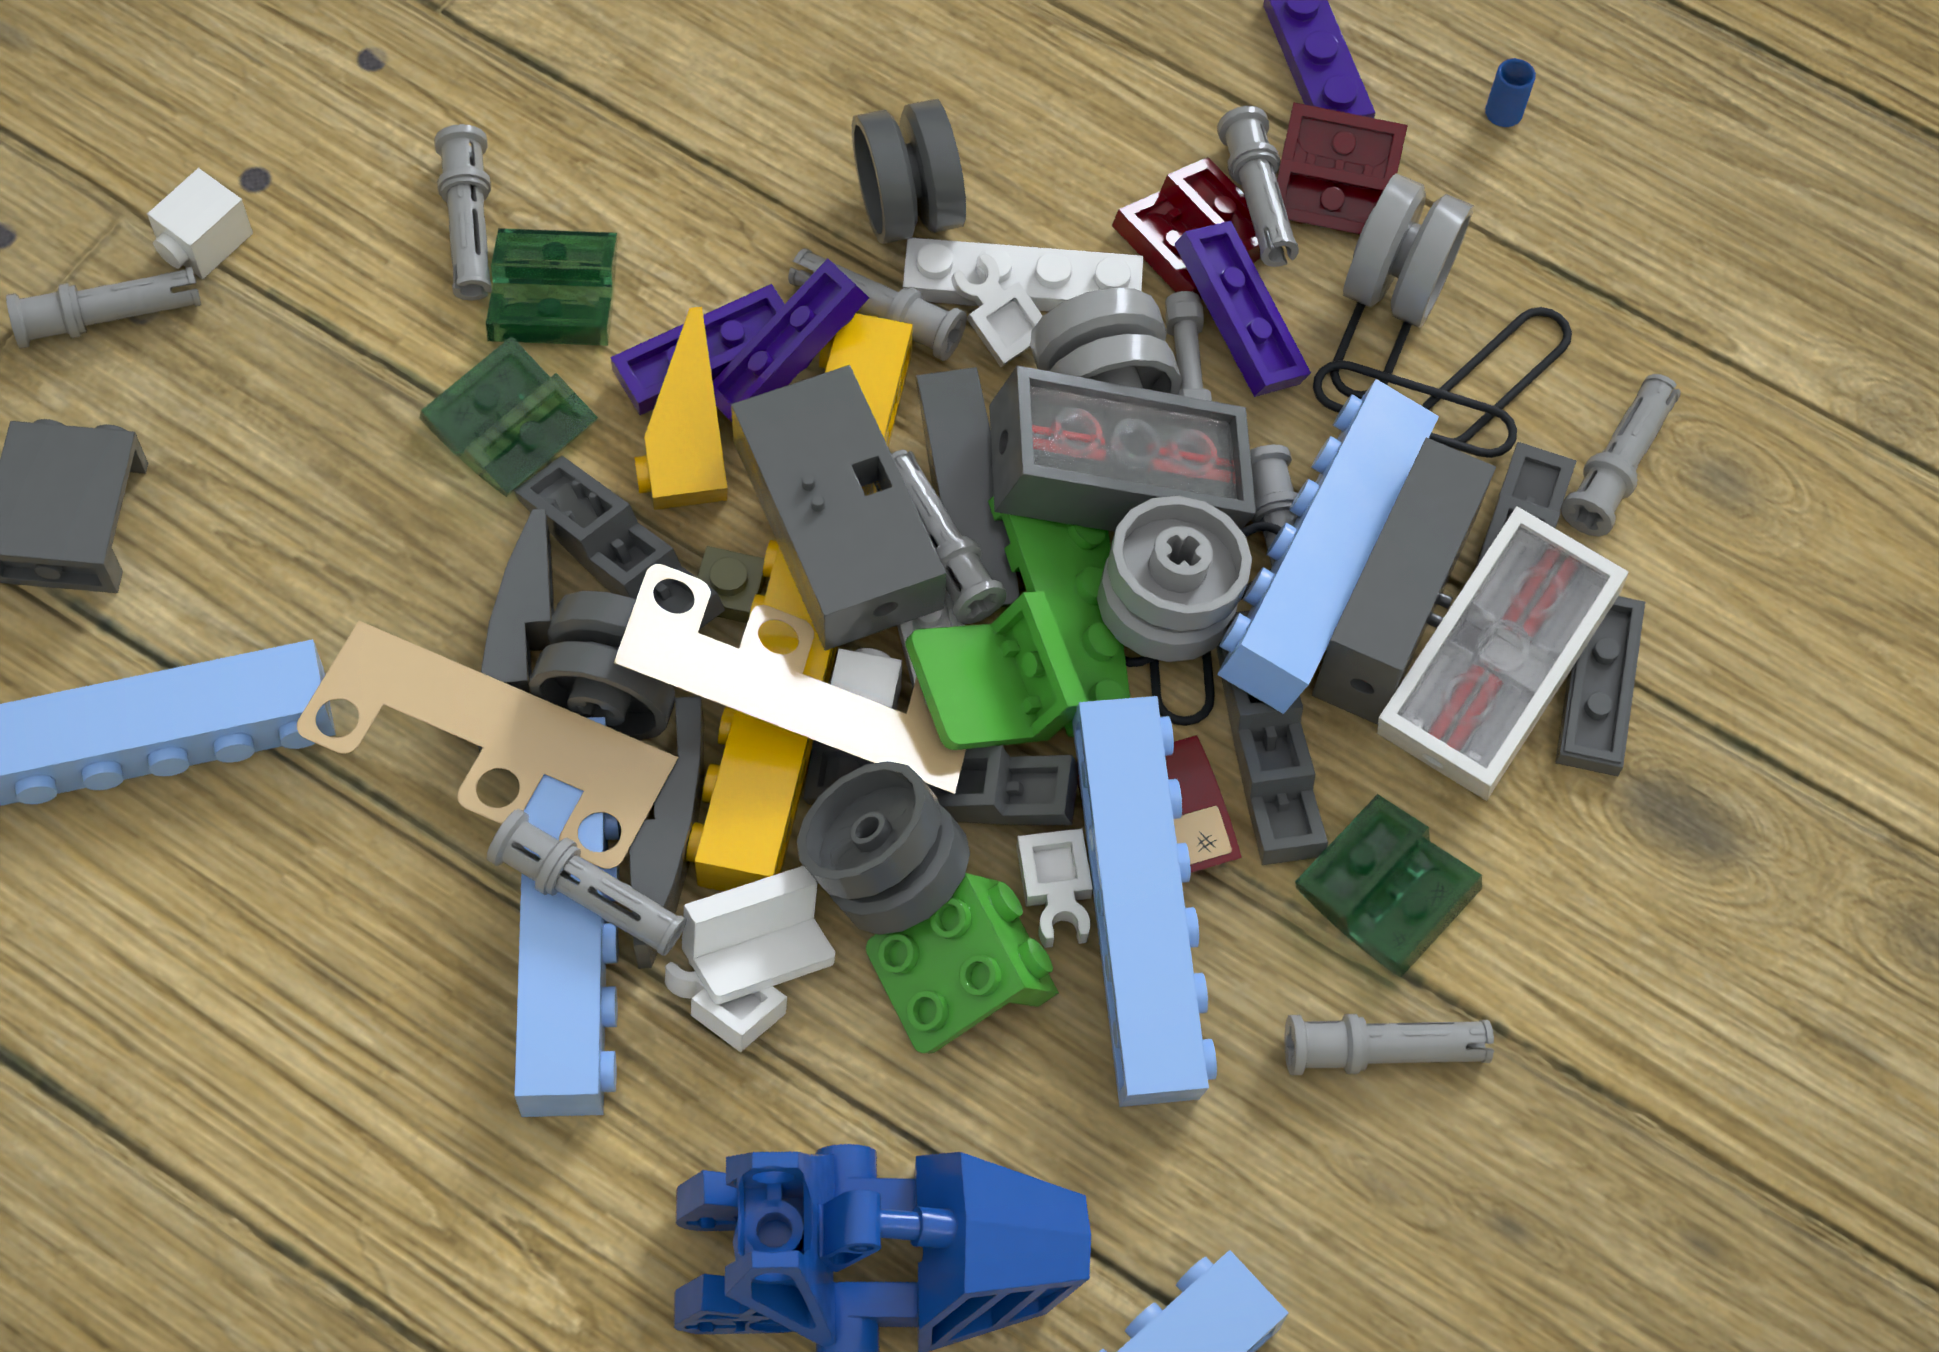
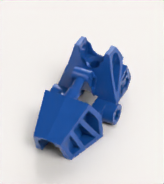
[674,1144,1091,1352]

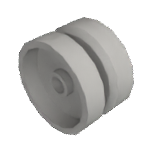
[1343,173,1474,328]
[1030,288,1181,395]
[1097,496,1252,662]

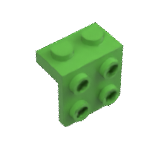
[905,591,1087,750]
[866,873,1059,1054]

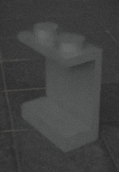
[0,419,148,593]

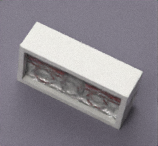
[1377,506,1629,801]

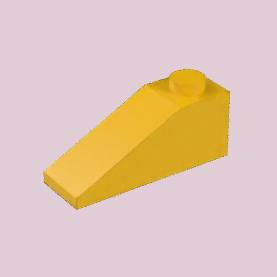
[634,306,728,510]

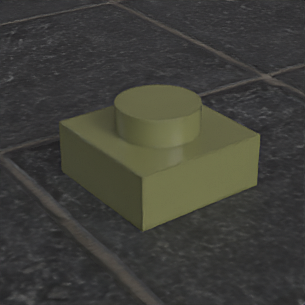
[697,546,766,623]

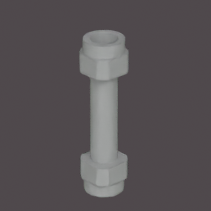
[1165,291,1212,401]

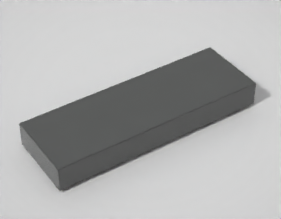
[1555,596,1645,777]

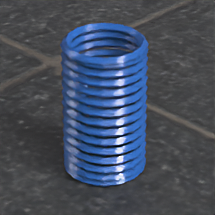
[1485,58,1536,127]

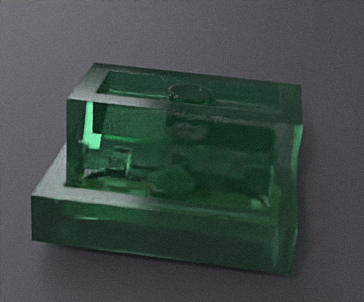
[486,228,618,346]
[419,336,598,497]
[1295,794,1482,978]

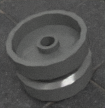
[851,99,966,244]
[529,591,675,740]
[797,761,970,935]

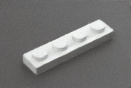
[903,238,1143,311]

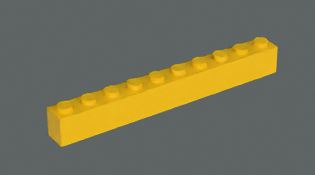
[686,313,913,891]

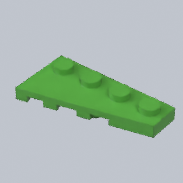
[988,496,1130,737]

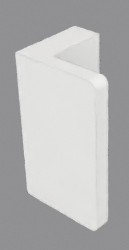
[682,866,835,1004]

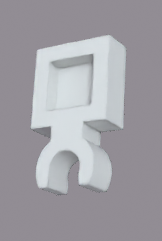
[951,252,1042,367]
[1016,828,1093,948]
[665,962,787,1052]

